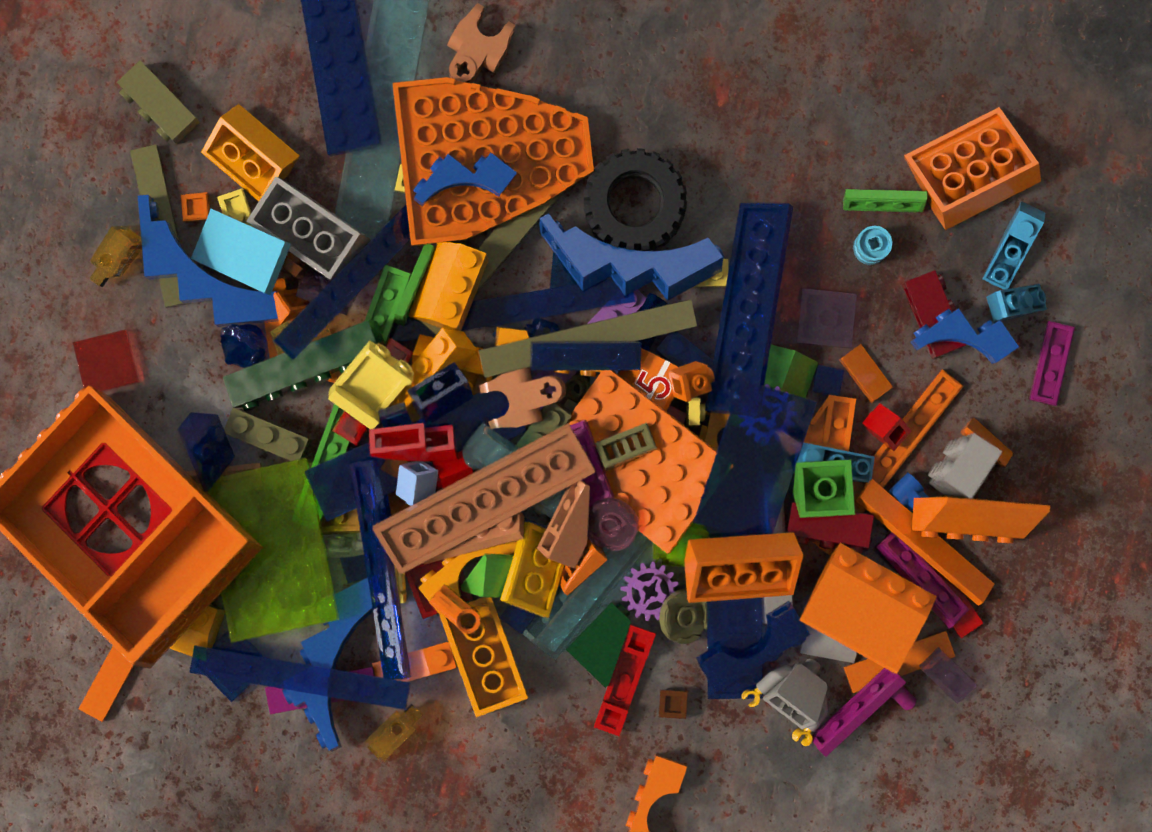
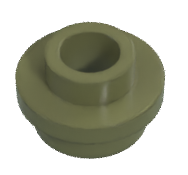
[565,375,591,402]

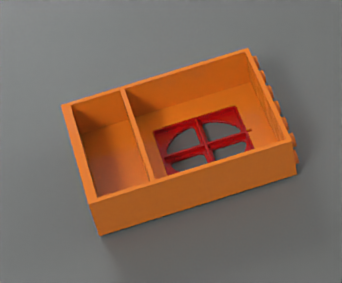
[0,385,263,669]

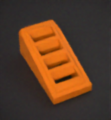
[559,535,608,595]

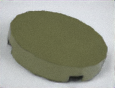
[659,589,710,644]

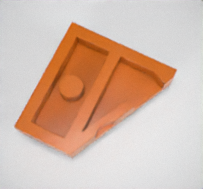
[796,395,856,451]

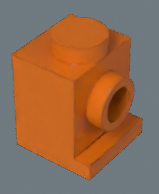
[668,361,715,402]

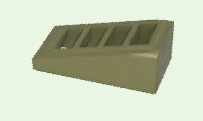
[595,423,657,471]

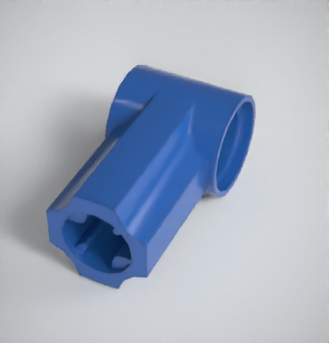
[888,473,929,513]

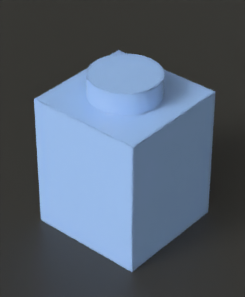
[396,461,438,506]

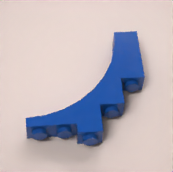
[282,573,392,752]

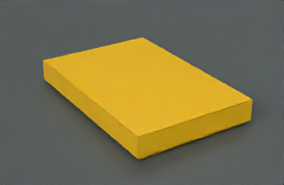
[500,522,564,618]

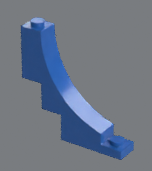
[138,195,279,327]
[539,213,724,301]

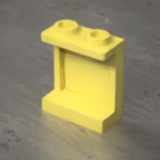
[328,341,414,429]

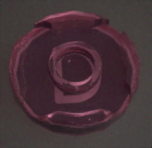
[587,498,639,551]

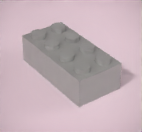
[246,176,371,284]
[928,433,1002,499]

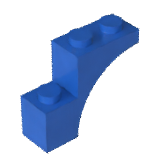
[413,153,517,206]
[910,309,1019,364]

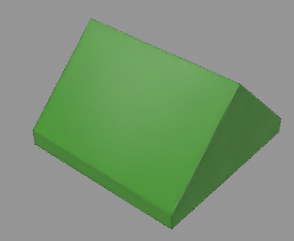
[749,344,819,413]
[793,460,855,518]
[460,554,514,598]

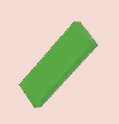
[843,189,927,212]
[394,244,435,326]

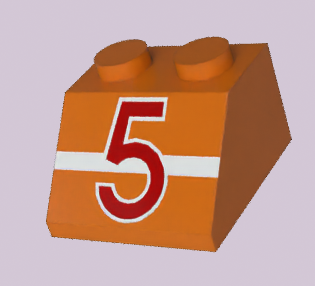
[619,346,678,412]

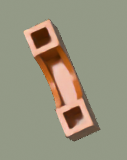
[625,754,687,832]

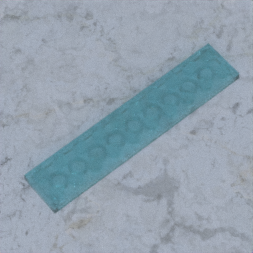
[335,0,430,256]

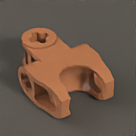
[447,3,516,84]
[479,367,566,429]

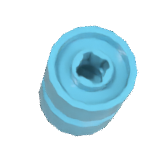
[853,226,892,265]

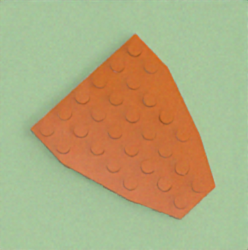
[392,77,594,246]

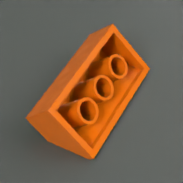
[684,532,803,603]

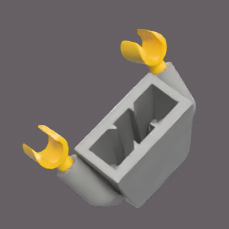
[741,659,828,746]

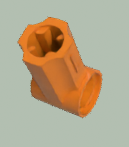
[429,584,480,634]

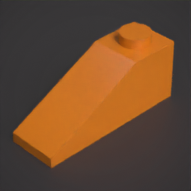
[372,641,458,690]

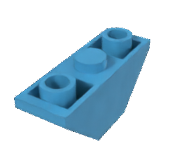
[986,284,1047,323]

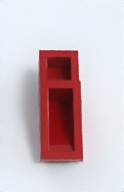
[369,423,457,461]

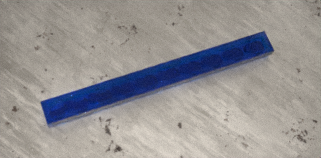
[364,278,635,342]

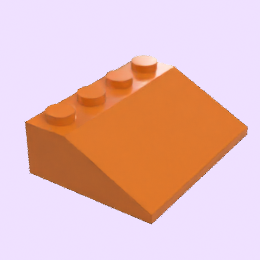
[904,107,1041,230]
[912,497,1050,544]
[800,543,937,674]

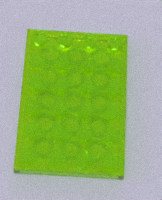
[200,458,340,643]

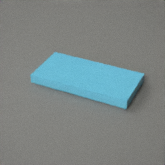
[191,209,291,295]

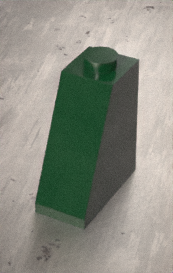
[566,602,631,688]

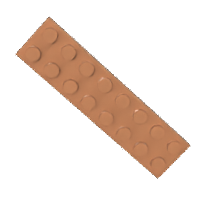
[373,423,595,575]

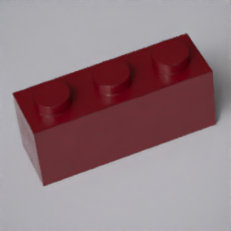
[902,270,966,359]
[787,502,874,554]

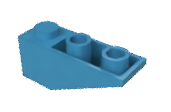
[982,201,1045,290]
[784,442,875,483]

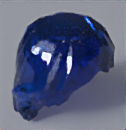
[220,324,268,369]

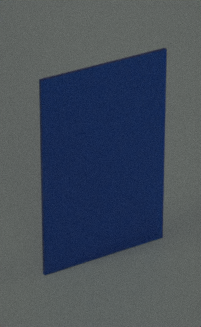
[694,379,817,536]

